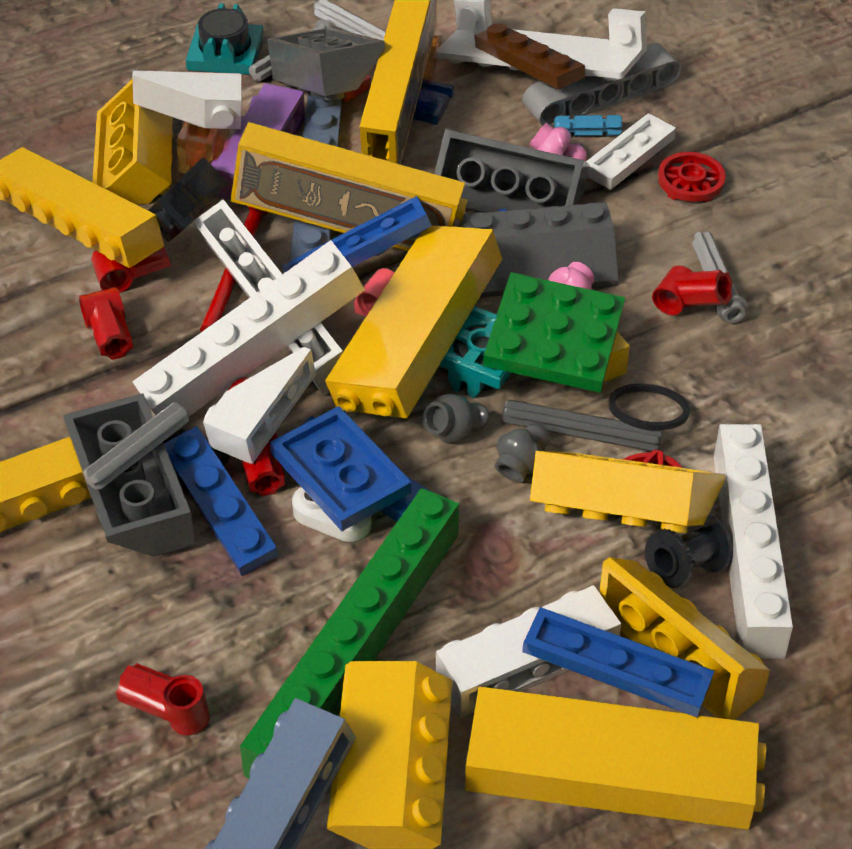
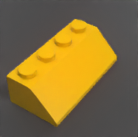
[92,79,173,205]
[530,451,725,533]
[599,557,770,720]
[327,661,452,849]

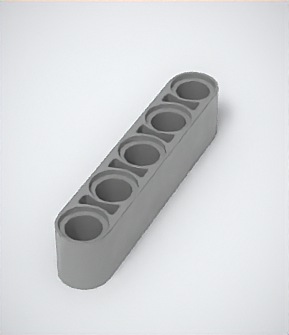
[522,43,681,126]

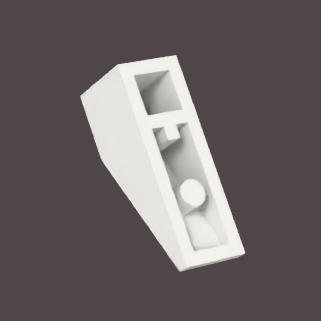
[132,70,241,129]
[203,347,316,464]

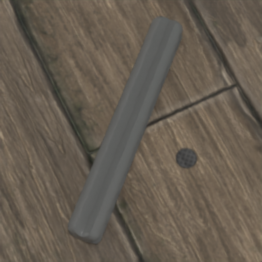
[502,400,662,451]

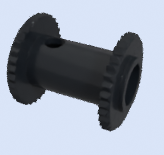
[645,514,733,589]

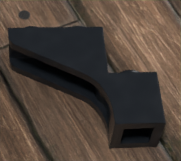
[148,157,229,243]

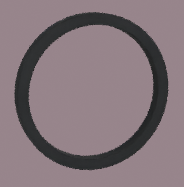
[608,383,690,430]

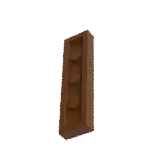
[474,24,586,89]

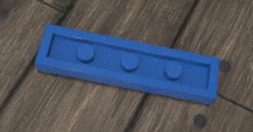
[282,196,432,273]
[164,426,279,576]
[522,607,714,718]

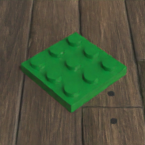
[483,272,625,393]

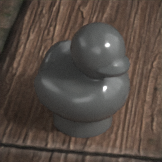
[423,393,489,443]
[495,423,550,482]

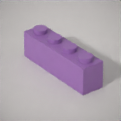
[211,83,305,200]

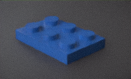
[270,406,412,532]

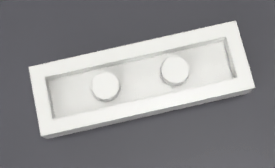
[586,113,676,190]

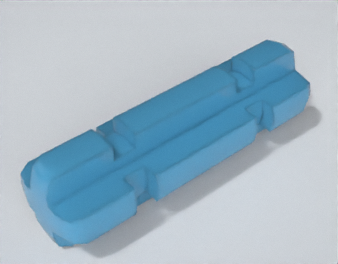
[554,115,623,136]

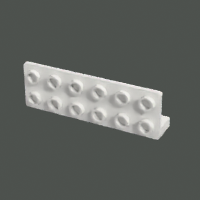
[435,0,647,81]

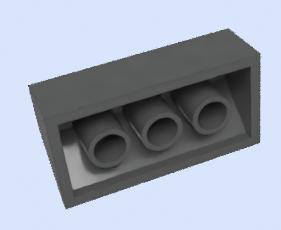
[267,27,385,100]
[434,129,590,213]
[460,202,618,298]
[63,393,195,557]

